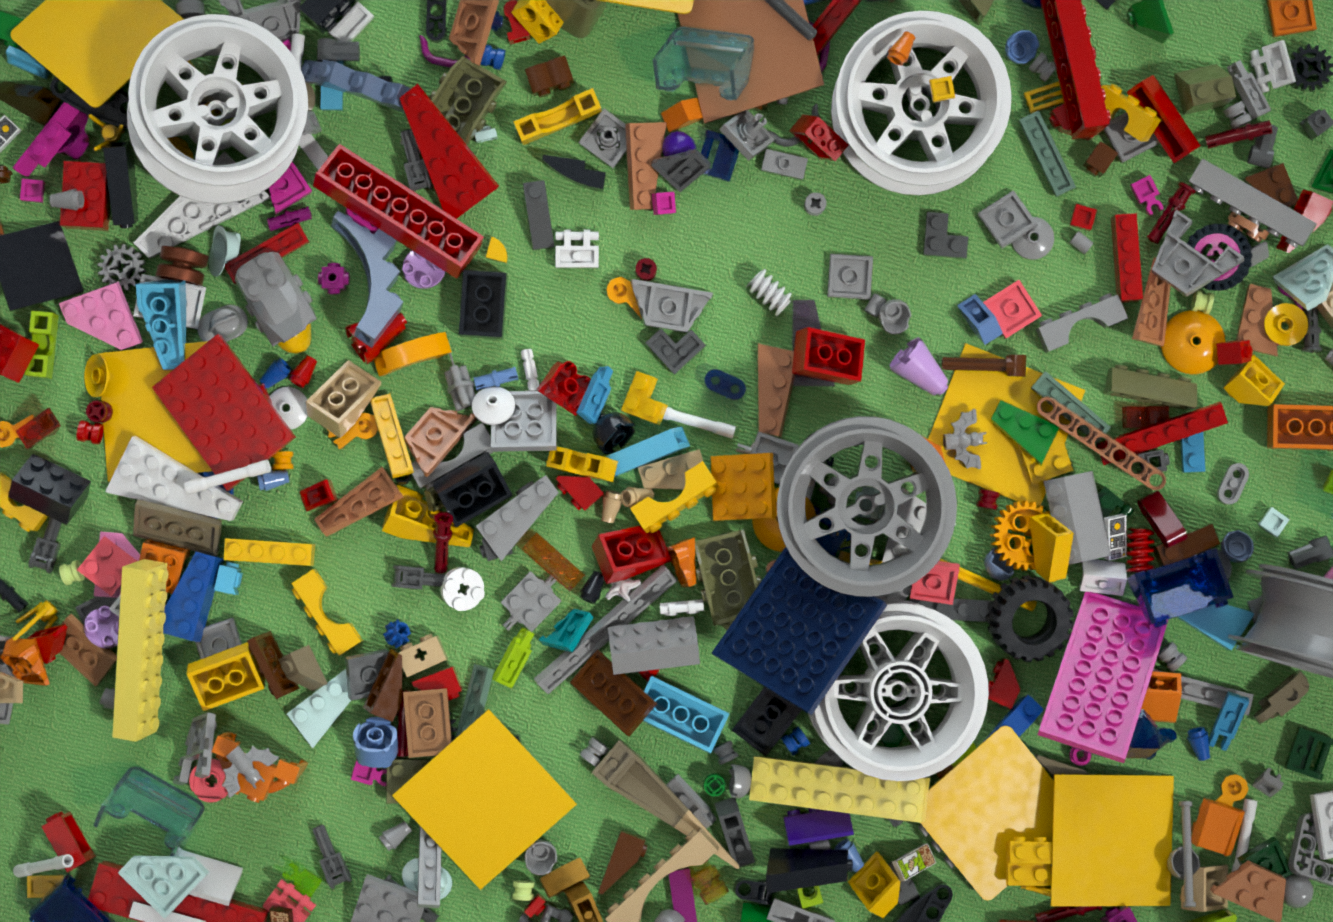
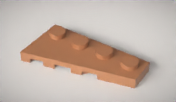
[1132,258,1171,346]
[758,344,795,437]
[314,467,404,537]

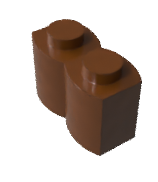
[525,55,574,98]

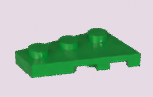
[991,400,1060,466]

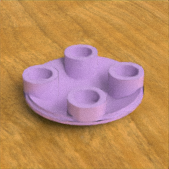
[402,250,445,289]
[84,606,119,648]

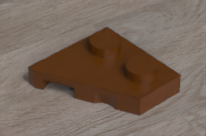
[1243,163,1298,207]

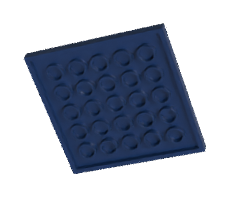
[711,547,887,716]

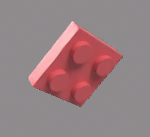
[983,280,1042,339]
[77,536,137,597]
[910,561,960,605]

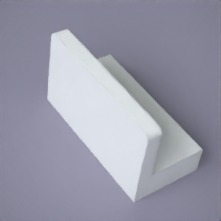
[1079,559,1127,596]

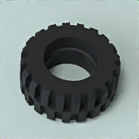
[986,575,1074,662]

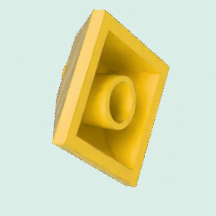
[1224,355,1285,406]
[848,851,900,918]

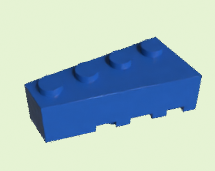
[163,552,224,642]

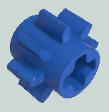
[383,619,411,648]

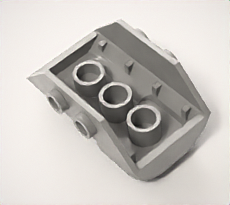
[235,252,317,347]

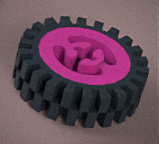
[1187,224,1253,291]

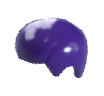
[662,131,697,157]

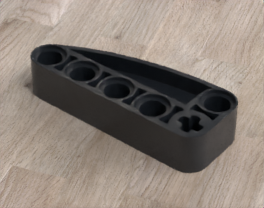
[50,77,129,129]
[892,882,953,922]

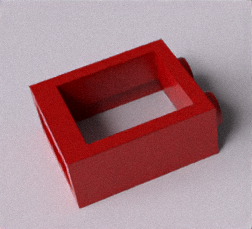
[789,114,849,161]
[41,811,96,872]

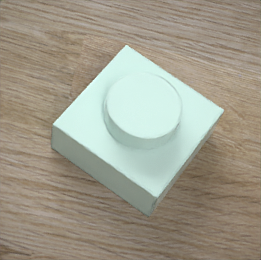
[475,126,498,143]
[1258,507,1290,537]

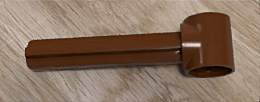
[941,354,1027,377]

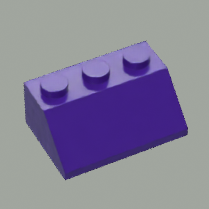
[783,808,854,846]

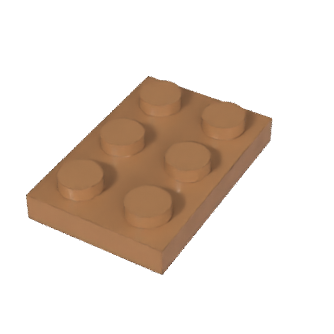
[59,614,117,687]
[403,688,452,758]

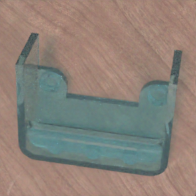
[93,767,204,856]

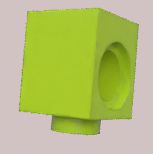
[797,886,823,909]

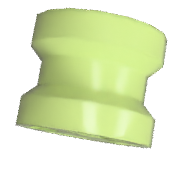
[1191,290,1214,314]
[59,560,85,585]
[512,880,534,901]

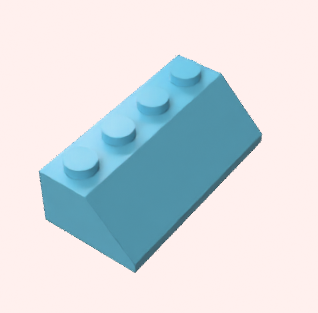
[643,676,729,754]

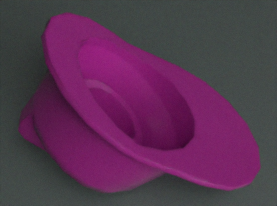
[57,111,90,160]

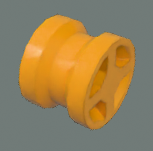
[272,451,294,470]

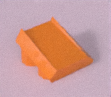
[667,537,696,587]
[0,637,50,686]
[1191,798,1245,856]

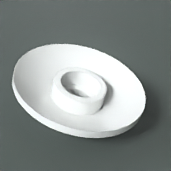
[270,387,308,430]
[472,387,515,425]

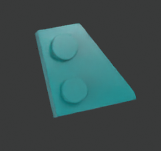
[539,609,593,652]

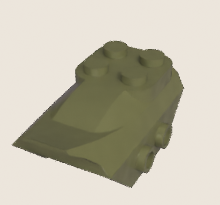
[429,56,507,146]
[695,530,761,630]

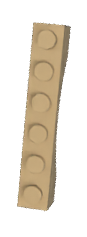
[605,828,719,922]

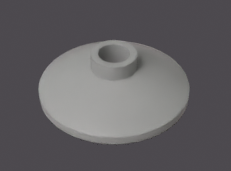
[1012,217,1054,260]

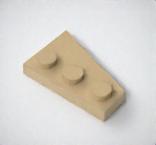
[638,449,703,490]

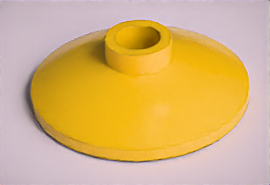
[1264,303,1308,346]
[84,354,110,397]

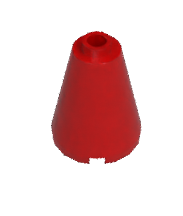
[345,312,407,364]

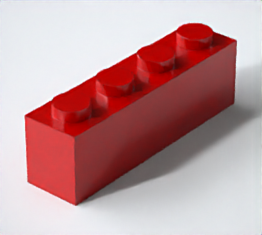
[1127,75,1201,163]
[1111,213,1143,303]

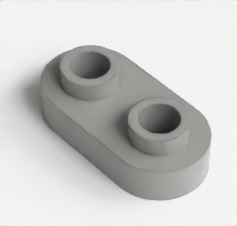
[1217,463,1249,505]

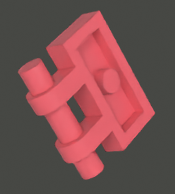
[262,879,316,922]

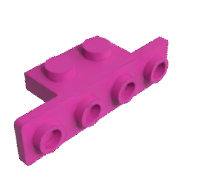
[13,102,80,177]

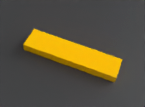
[370,393,414,478]

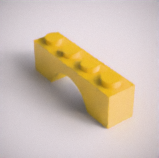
[514,88,602,145]
[630,461,719,533]
[224,538,315,566]
[291,569,363,656]

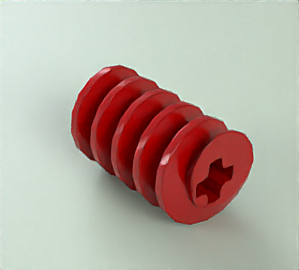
[1126,529,1155,572]

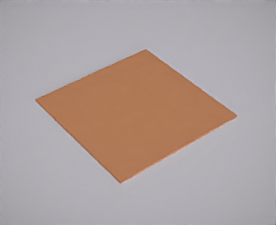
[678,0,824,124]

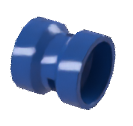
[480,44,506,70]
[781,726,811,756]

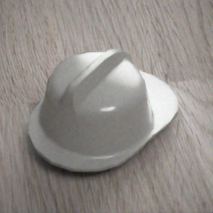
[198,305,248,342]

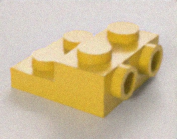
[1006,837,1052,886]

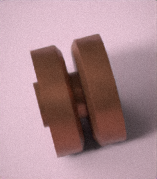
[155,246,209,286]

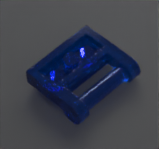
[701,130,739,183]

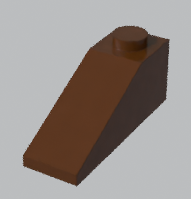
[1152,524,1220,567]
[363,648,402,722]
[598,829,648,894]

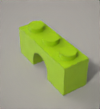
[25,311,59,379]

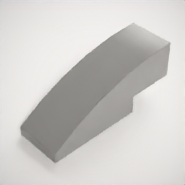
[767,898,835,922]

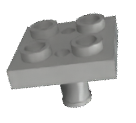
[578,109,627,169]
[719,110,775,161]

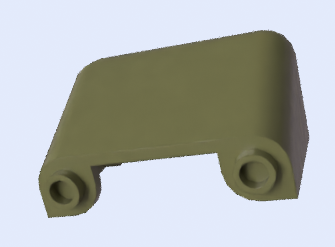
[518,0,607,38]

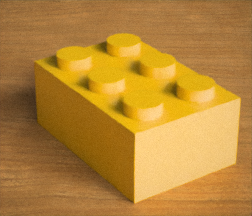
[187,642,265,711]

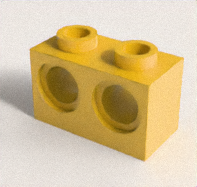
[511,0,564,44]

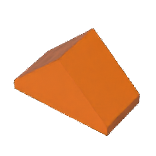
[661,97,703,133]

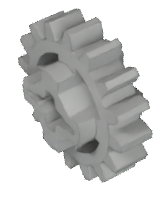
[98,244,146,291]

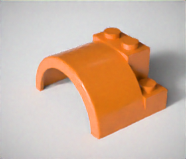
[211,731,308,803]

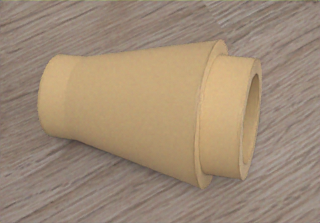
[621,487,654,508]
[601,490,622,523]

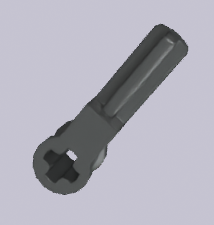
[400,129,432,192]
[28,517,62,574]
[391,565,446,590]
[313,825,352,889]

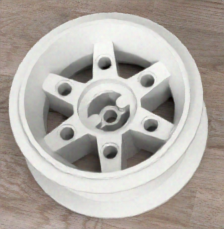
[831,11,1011,195]
[127,14,308,204]
[808,599,989,781]

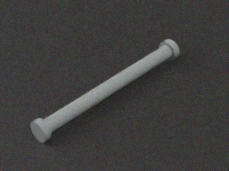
[1179,801,1196,908]

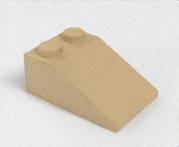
[306,360,381,438]

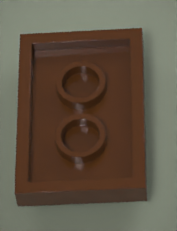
[247,631,300,699]

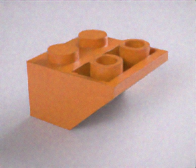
[1138,671,1182,723]

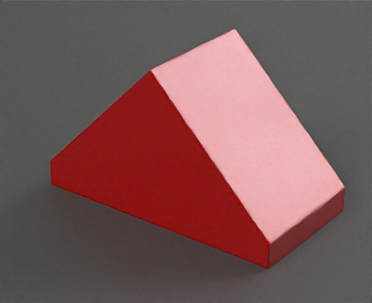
[299,479,338,512]

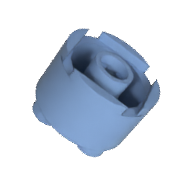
[353,717,398,768]

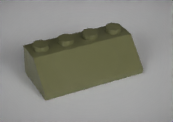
[1104,365,1197,410]

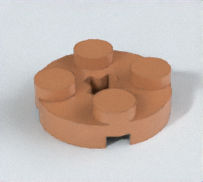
[1227,212,1269,243]

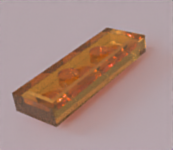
[522,533,585,592]

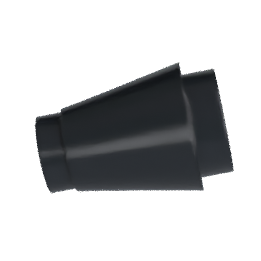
[579,571,604,604]

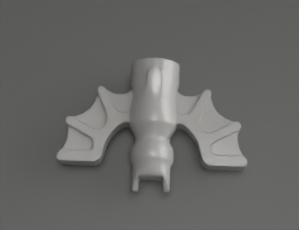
[943,409,987,469]
[222,746,279,798]

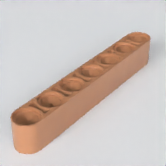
[1037,396,1166,490]

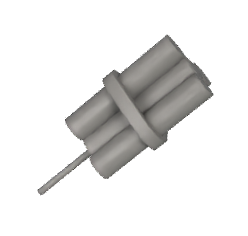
[444,353,475,411]

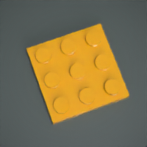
[711,453,776,521]

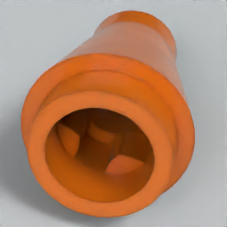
[887,31,916,66]

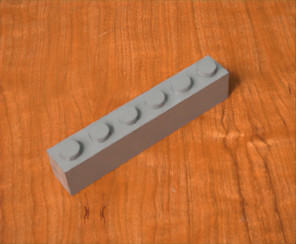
[1189,159,1317,248]

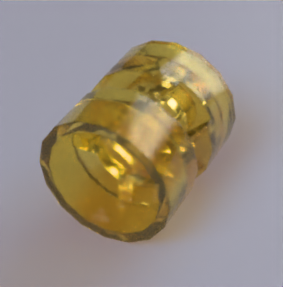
[690,864,729,905]

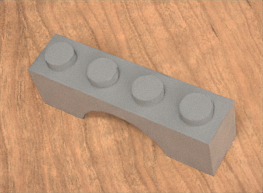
[1036,293,1128,353]
[411,423,493,490]

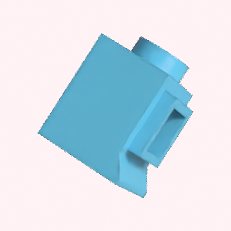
[214,562,243,595]

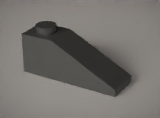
[523,180,555,250]
[714,797,755,868]

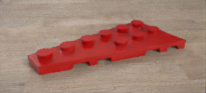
[399,83,499,219]

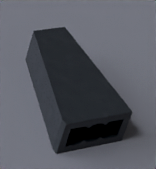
[103,141,139,228]
[766,848,853,893]

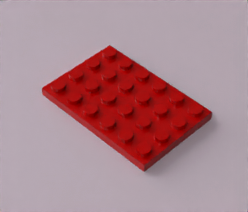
[152,334,296,491]

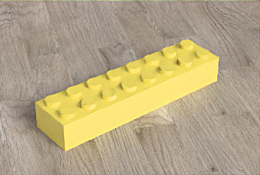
[112,559,169,742]
[749,756,930,823]

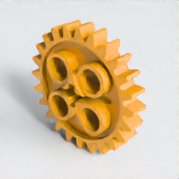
[990,501,1050,571]

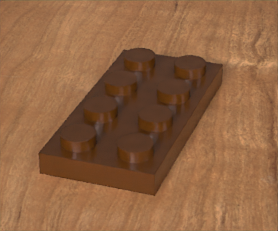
[570,649,657,737]

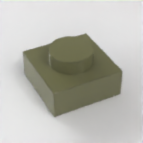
[424,487,444,512]

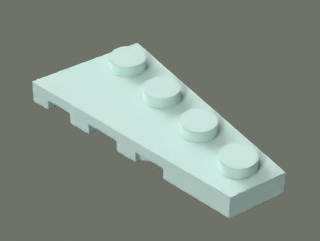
[287,669,351,748]

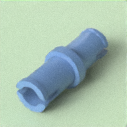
[473,367,519,391]

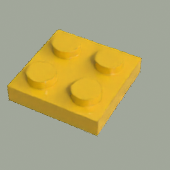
[1018,430,1074,484]

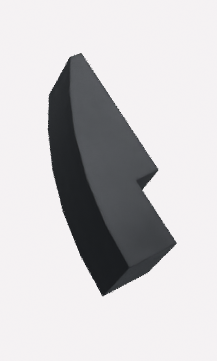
[542,155,606,192]

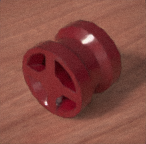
[635,258,657,281]
[86,401,113,423]
[976,489,1000,510]

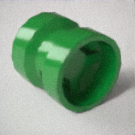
[704,773,726,797]

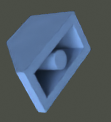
[957,294,1003,345]

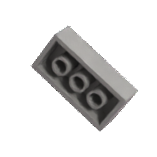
[608,616,700,675]

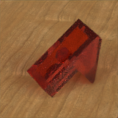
[16,408,61,449]

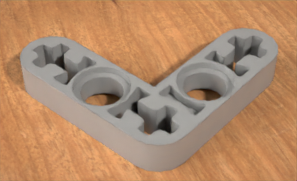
[1288,813,1333,887]

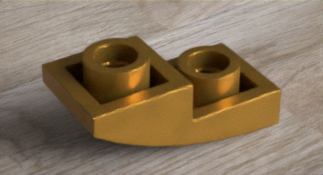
[539,858,590,898]

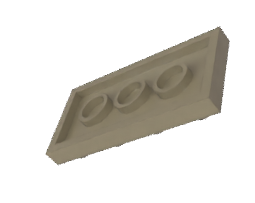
[133,499,222,557]

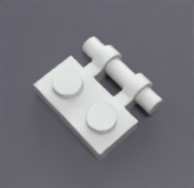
[1250,40,1296,93]
[555,230,599,268]
[660,599,704,616]

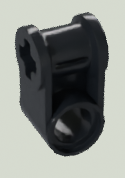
[734,877,773,905]

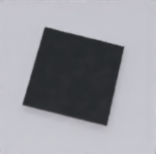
[0,221,84,311]

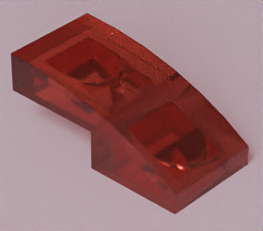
[1122,406,1169,428]

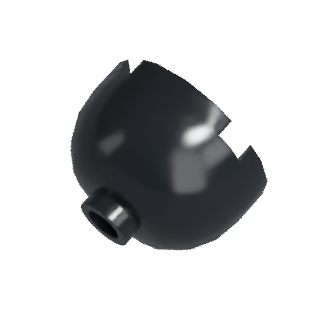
[592,412,636,455]

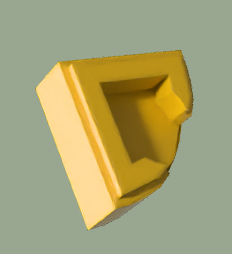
[486,237,508,263]

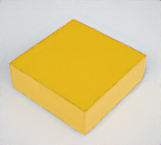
[929,76,955,103]

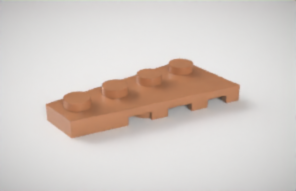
[625,122,667,210]

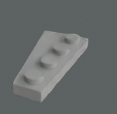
[476,475,559,561]

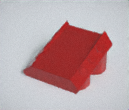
[536,361,591,416]

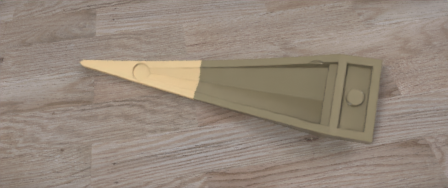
[592,739,740,869]

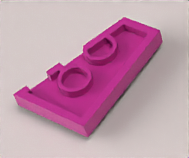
[268,162,312,215]

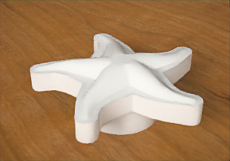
[606,579,641,602]

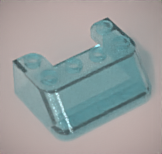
[653,27,754,100]

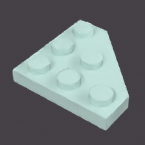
[1273,244,1333,311]
[118,856,209,919]

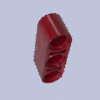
[1137,491,1188,548]

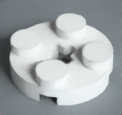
[440,567,485,611]

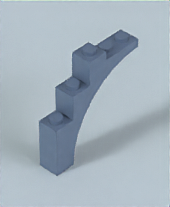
[301,60,411,114]
[331,211,404,348]

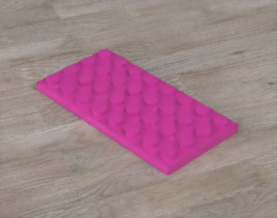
[1038,592,1170,763]

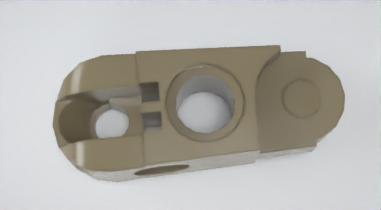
[1253,670,1309,724]

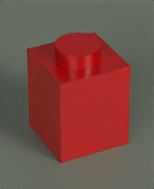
[1216,340,1253,365]

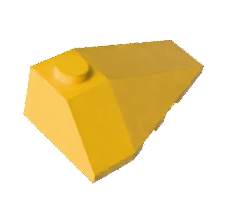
[382,485,474,547]

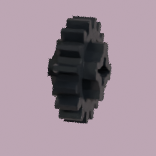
[1290,44,1333,92]

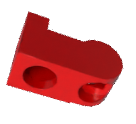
[504,0,530,45]

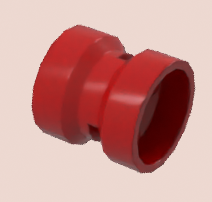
[76,420,104,445]

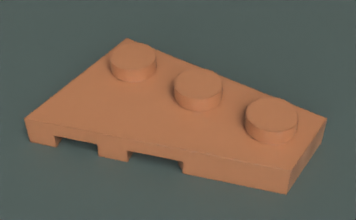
[1236,284,1278,357]

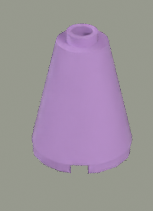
[889,337,948,396]

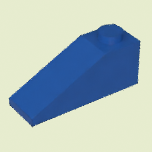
[981,695,1044,744]

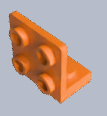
[139,539,191,594]

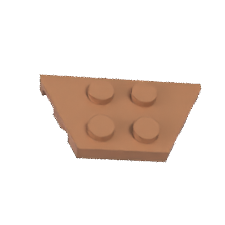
[449,0,499,66]
[404,407,477,477]
[1210,860,1286,922]

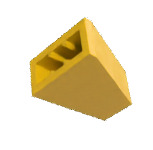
[1030,513,1074,582]

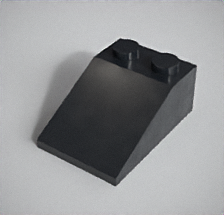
[732,687,802,756]

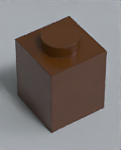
[1083,141,1118,177]

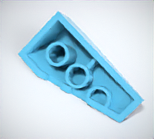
[136,279,187,370]

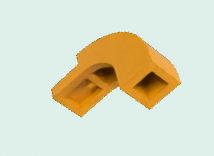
[374,332,452,377]

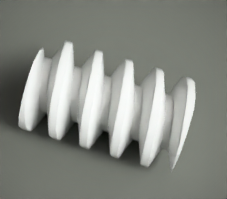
[745,269,792,317]

